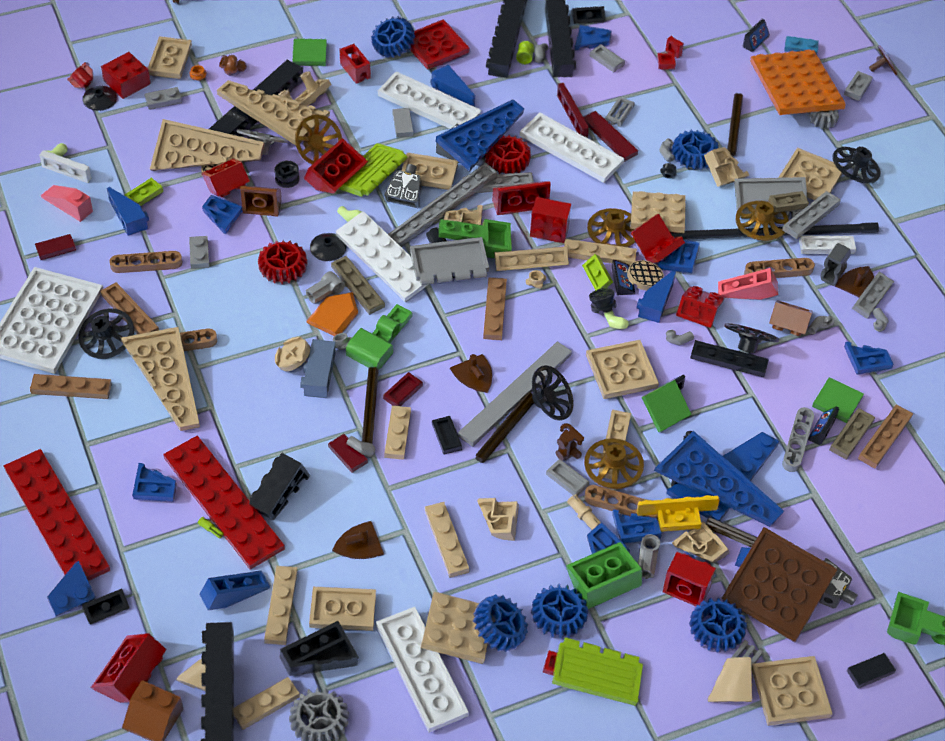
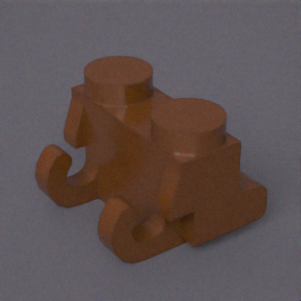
[555,423,584,461]

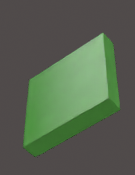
[292,39,327,66]
[812,377,864,423]
[641,380,691,432]

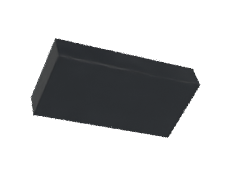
[431,416,462,455]
[847,653,896,688]

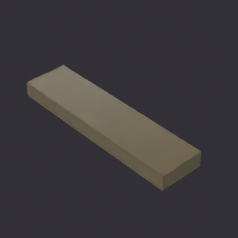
[331,256,385,315]

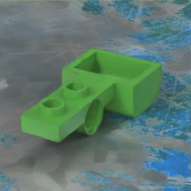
[439,219,512,259]
[346,304,413,371]
[887,592,945,645]

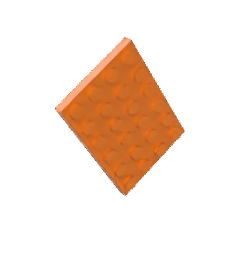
[750,50,846,115]

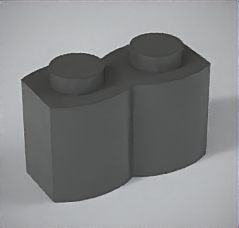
[821,243,851,286]

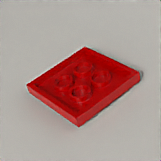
[410,19,470,70]

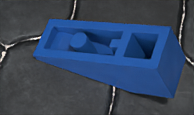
[430,65,475,107]
[107,187,149,236]
[636,271,676,323]
[199,571,270,611]

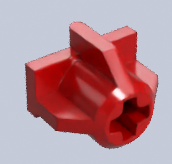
[67,62,93,88]

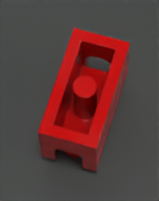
[339,44,371,84]

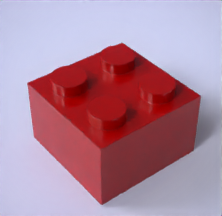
[101,52,151,99]
[201,158,250,197]
[530,197,571,243]
[662,552,716,606]

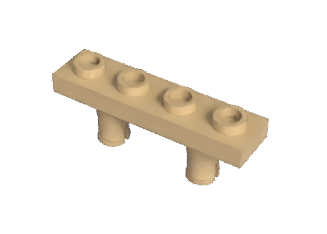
[279,71,331,106]

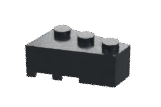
[249,453,310,521]
[280,621,359,676]

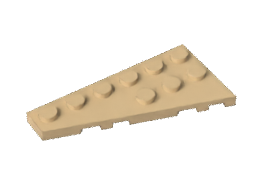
[217,80,330,145]
[150,119,265,171]
[121,327,200,431]

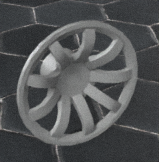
[237,129,288,155]

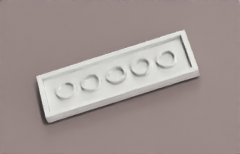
[378,71,482,129]
[519,113,624,183]
[335,211,429,302]
[376,607,469,733]

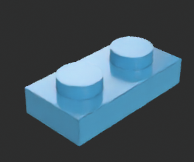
[784,36,819,54]

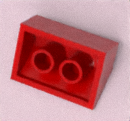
[304,138,368,194]
[492,181,551,215]
[91,633,167,703]

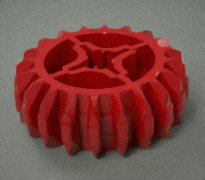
[484,134,531,174]
[258,240,308,284]

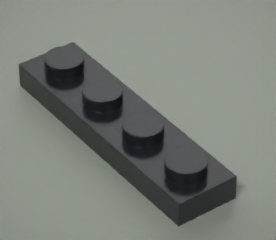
[690,340,769,378]

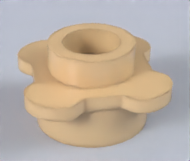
[526,270,546,289]

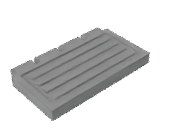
[734,177,807,218]
[410,237,489,285]

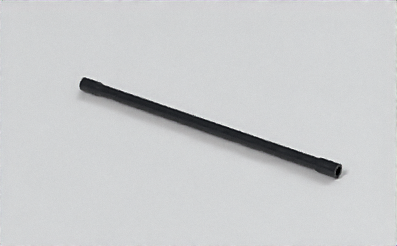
[670,222,879,240]

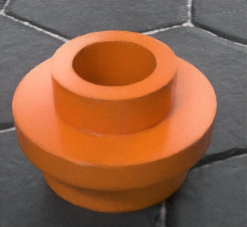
[190,65,207,80]

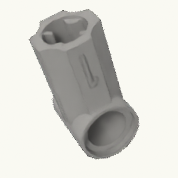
[306,271,345,303]
[638,534,660,579]

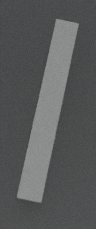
[388,163,497,247]
[458,341,572,447]

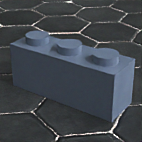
[300,339,336,398]

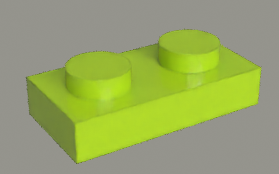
[124,177,163,206]
[582,254,613,290]

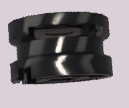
[274,160,300,188]
[589,288,617,314]

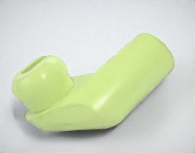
[44,143,68,157]
[337,206,362,222]
[604,310,629,329]

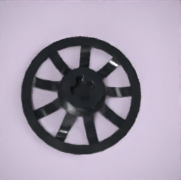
[832,146,881,184]
[78,308,134,359]
[724,323,780,353]
[532,365,573,421]

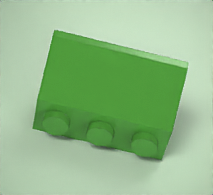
[566,542,642,609]

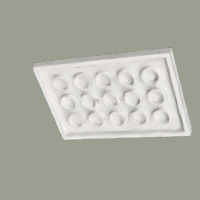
[0,267,103,374]

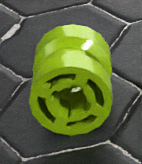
[516,41,535,64]

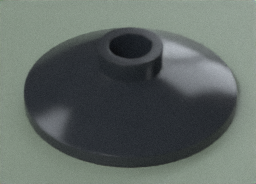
[82,86,117,111]
[310,233,346,261]

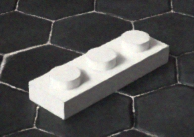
[39,150,91,183]
[799,236,856,254]

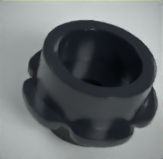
[660,163,677,179]

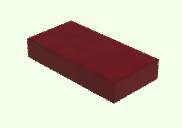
[35,234,76,261]
[383,372,423,406]
[328,434,368,473]

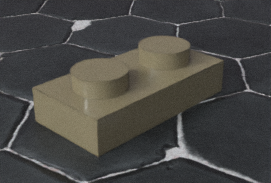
[768,191,809,213]

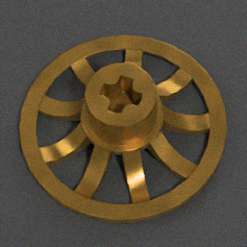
[295,114,342,165]
[735,201,789,241]
[587,208,635,247]
[584,438,644,489]

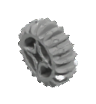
[289,687,349,741]

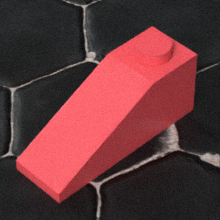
[41,185,93,222]
[718,268,778,300]

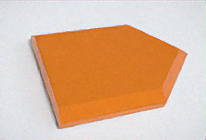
[306,292,358,336]

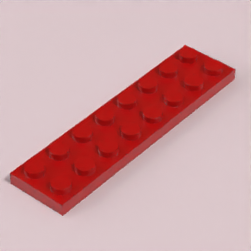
[163,435,285,570]
[3,448,111,581]

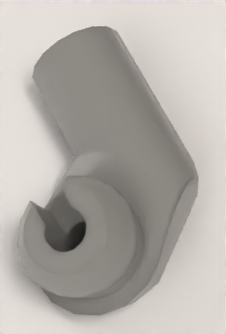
[534,43,548,63]
[659,138,675,163]
[872,308,888,332]
[807,316,835,335]
[666,330,694,345]
[347,436,375,457]

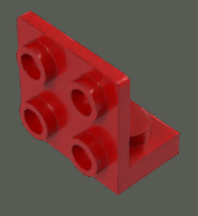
[631,214,685,263]
[676,286,724,328]

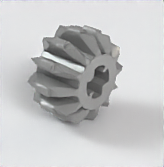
[810,110,839,130]

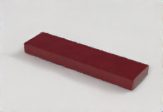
[557,82,589,138]
[583,110,638,162]

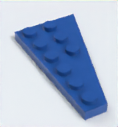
[435,99,525,172]
[654,431,784,527]
[666,432,779,521]

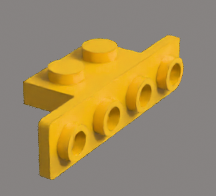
[637,495,719,532]

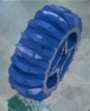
[371,16,415,59]
[672,129,719,170]
[531,583,588,639]
[473,594,529,652]
[689,597,747,653]

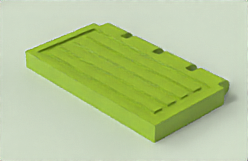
[339,143,408,197]
[552,637,643,706]

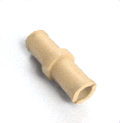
[567,494,602,530]

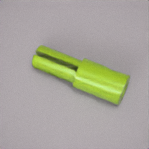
[198,517,223,539]

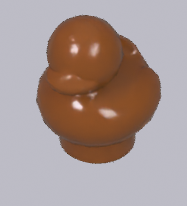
[219,55,247,75]

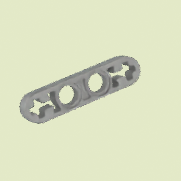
[782,407,814,472]

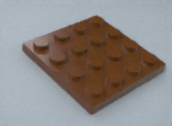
[721,527,838,643]

